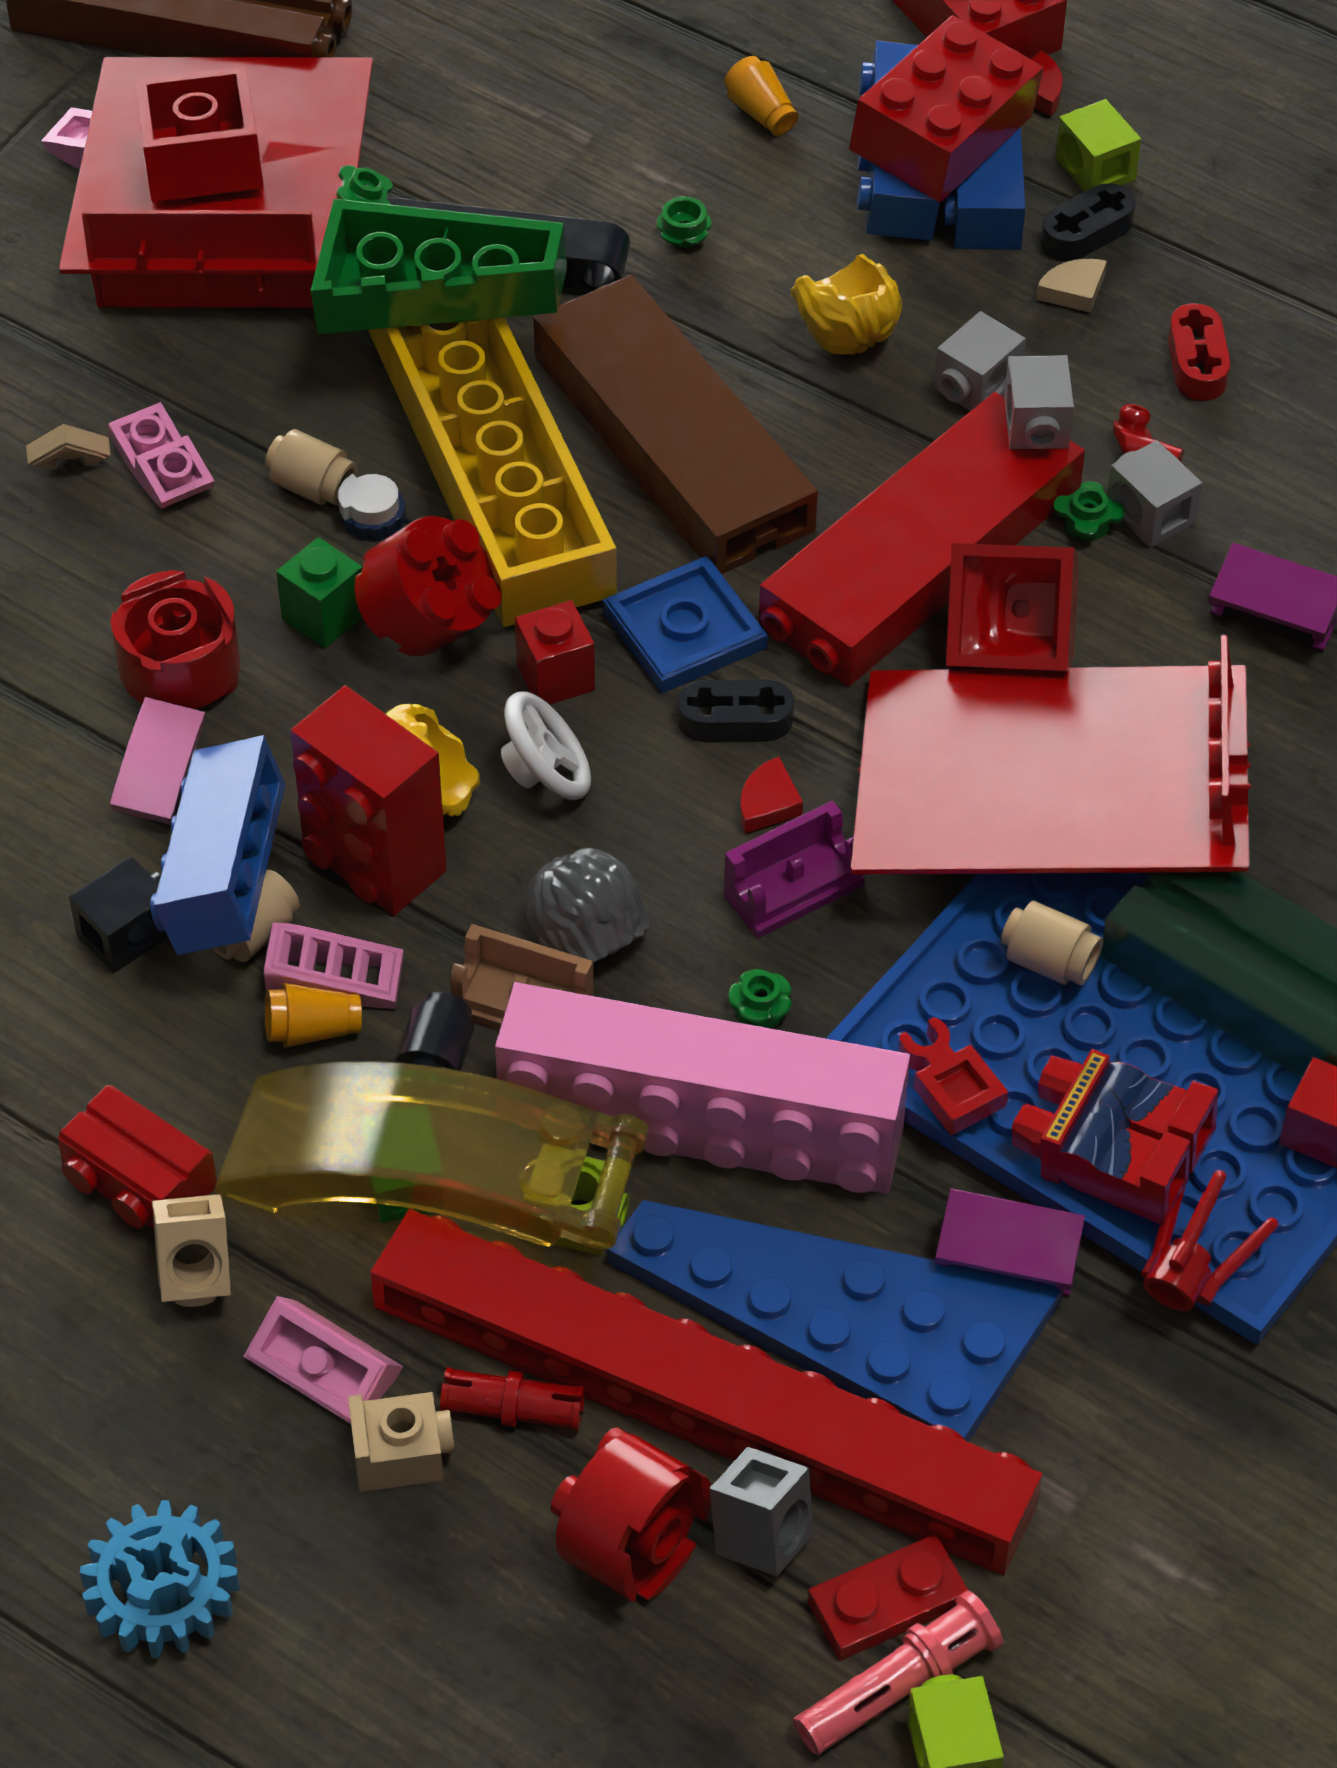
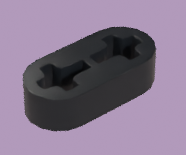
[1041,183,1136,261]
[677,679,794,742]

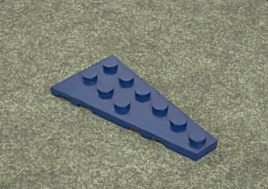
[607,1200,1063,1442]

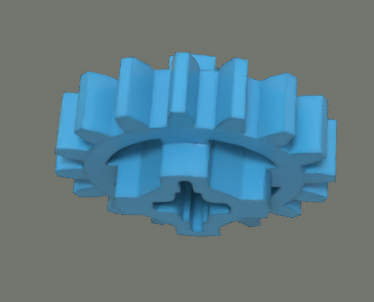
[80,1500,240,1658]

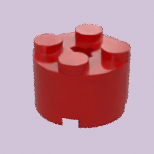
[354,516,502,656]
[111,570,240,709]
[550,1427,711,1602]

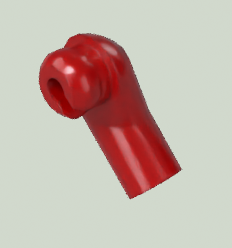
[1112,404,1184,462]

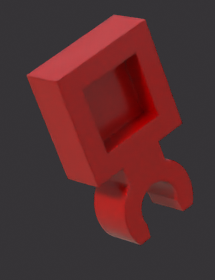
[898,1017,1008,1135]

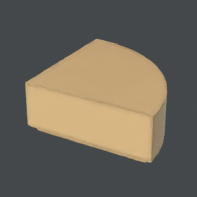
[1036,259,1107,313]
[26,424,111,469]

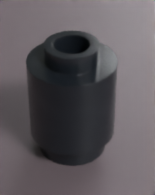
[395,992,474,1093]

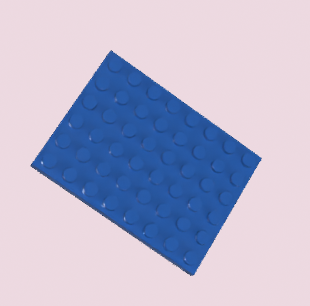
[826,872,1337,1345]

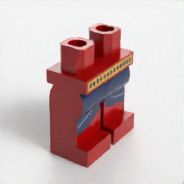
[1012,1049,1218,1226]

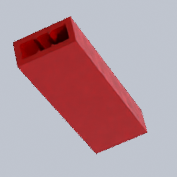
[759,392,1085,687]

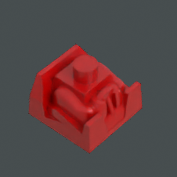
[946,543,1079,671]

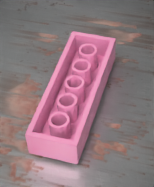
[495,982,910,1194]

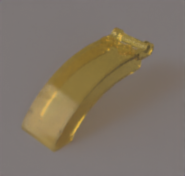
[214,1062,649,1249]

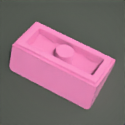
[243,1296,403,1424]

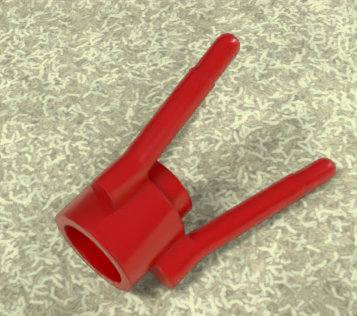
[1141,1170,1279,1311]

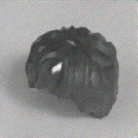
[525,848,651,963]

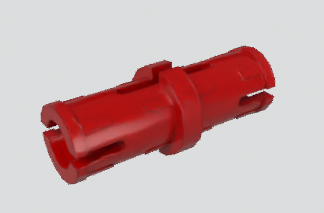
[440,1367,585,1431]

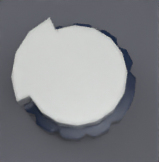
[338,474,406,542]

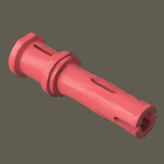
[792,1590,1003,1755]

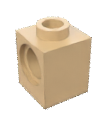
[152,1194,231,1307]

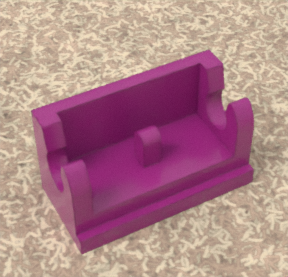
[1209,542,1337,652]
[724,800,865,939]
[935,1188,1085,1296]

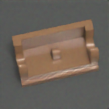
[450,924,594,1030]

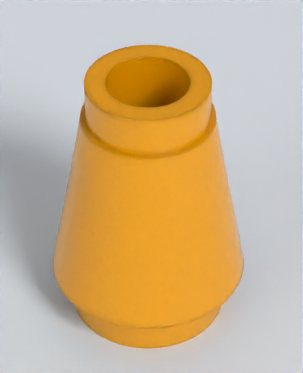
[724,56,799,136]
[265,983,362,1048]

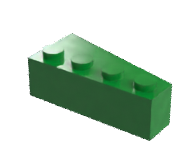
[311,199,567,334]

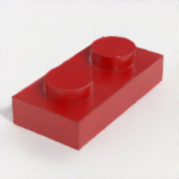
[807,1534,968,1661]

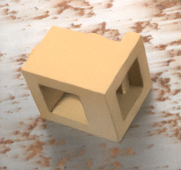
[348,1392,455,1492]

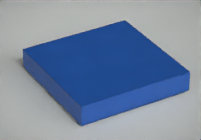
[603,556,768,694]

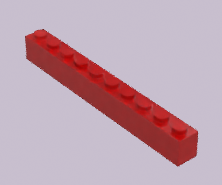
[370,1208,1043,1576]

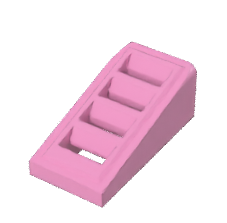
[264,922,404,1009]

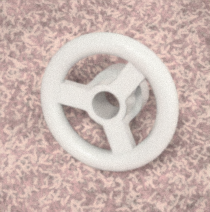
[501,692,591,800]

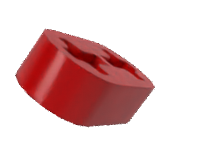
[1168,303,1230,401]

